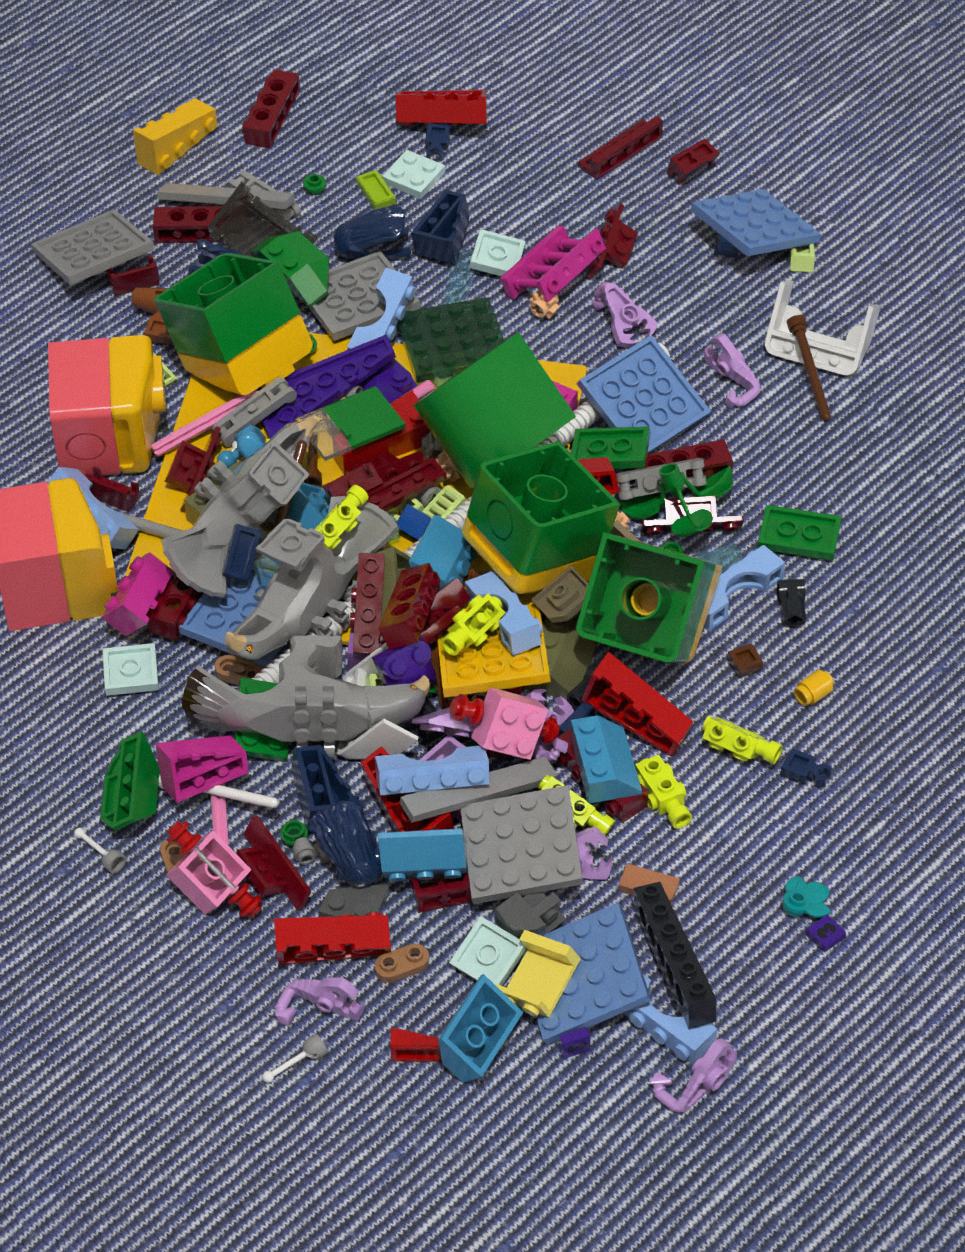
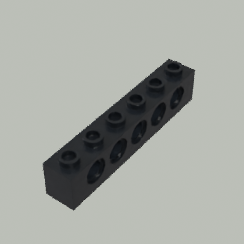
[634,882,716,1029]

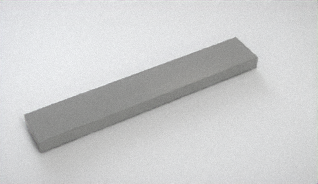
[157,183,295,210]
[400,757,558,823]

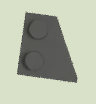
[318,884,391,917]

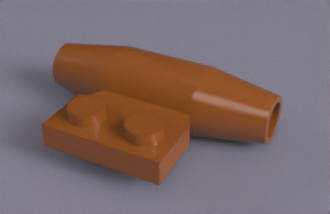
[132,287,174,345]

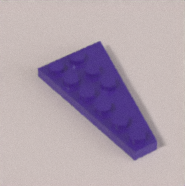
[257,334,396,439]

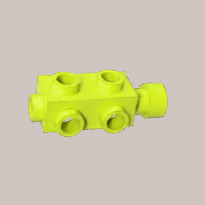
[315,485,369,550]
[441,593,505,656]
[702,716,783,764]
[635,755,692,829]
[538,775,615,835]

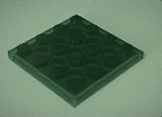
[397,297,505,383]

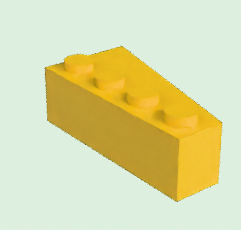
[133,98,218,175]

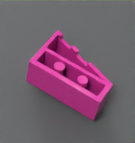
[101,552,174,637]
[155,735,249,803]

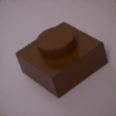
[728,643,763,677]

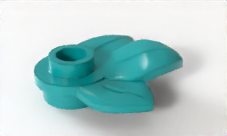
[782,876,831,918]

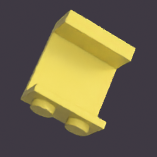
[495,930,581,1018]

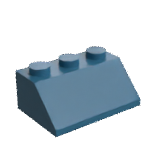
[277,482,330,530]
[409,515,476,590]
[571,715,642,804]
[378,829,468,882]
[438,974,523,1083]

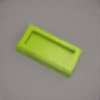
[356,170,396,210]

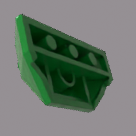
[250,231,329,308]
[100,731,160,830]

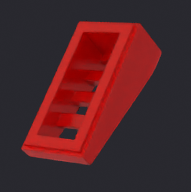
[390,1028,442,1062]

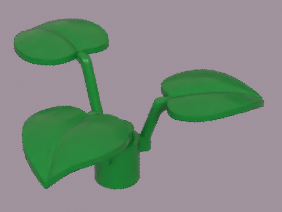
[619,463,733,537]

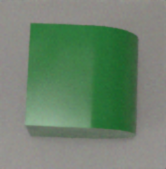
[413,332,576,489]

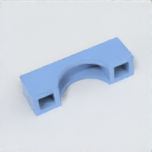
[347,268,416,350]
[48,467,139,549]
[704,545,785,631]
[465,571,543,656]
[375,746,490,795]
[623,974,717,1065]

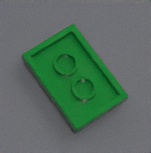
[571,426,651,469]
[757,505,842,560]
[234,677,288,762]

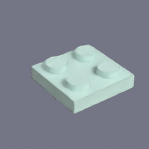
[382,150,446,199]
[469,229,526,276]
[103,643,159,696]
[449,916,527,986]

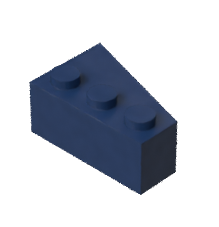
[411,190,470,264]
[291,745,364,831]

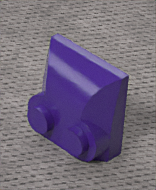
[358,359,417,403]
[372,635,438,686]

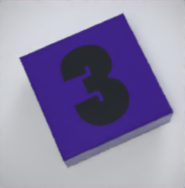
[806,914,846,952]
[560,1027,590,1059]

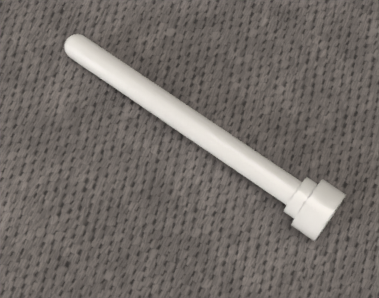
[158,775,279,809]

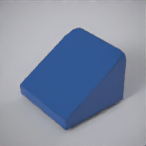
[397,504,431,540]

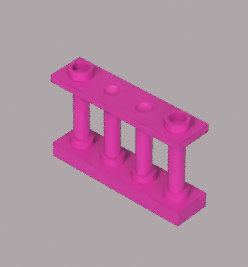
[500,226,606,302]

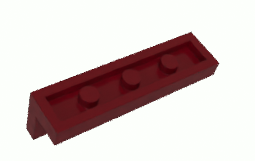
[578,116,663,180]
[366,458,447,512]

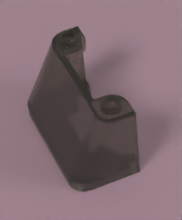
[208,182,318,257]

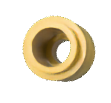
[794,669,834,706]

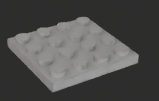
[31,209,155,285]
[310,251,421,341]
[461,785,584,904]

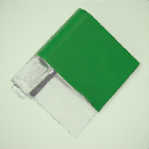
[294,386,406,461]

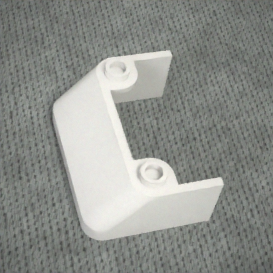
[765,280,881,375]
[336,643,418,760]

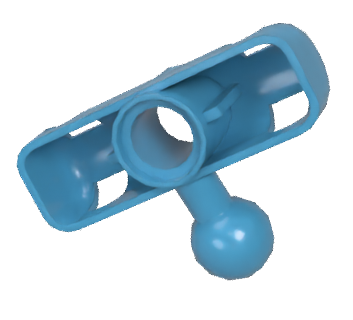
[217,424,266,468]

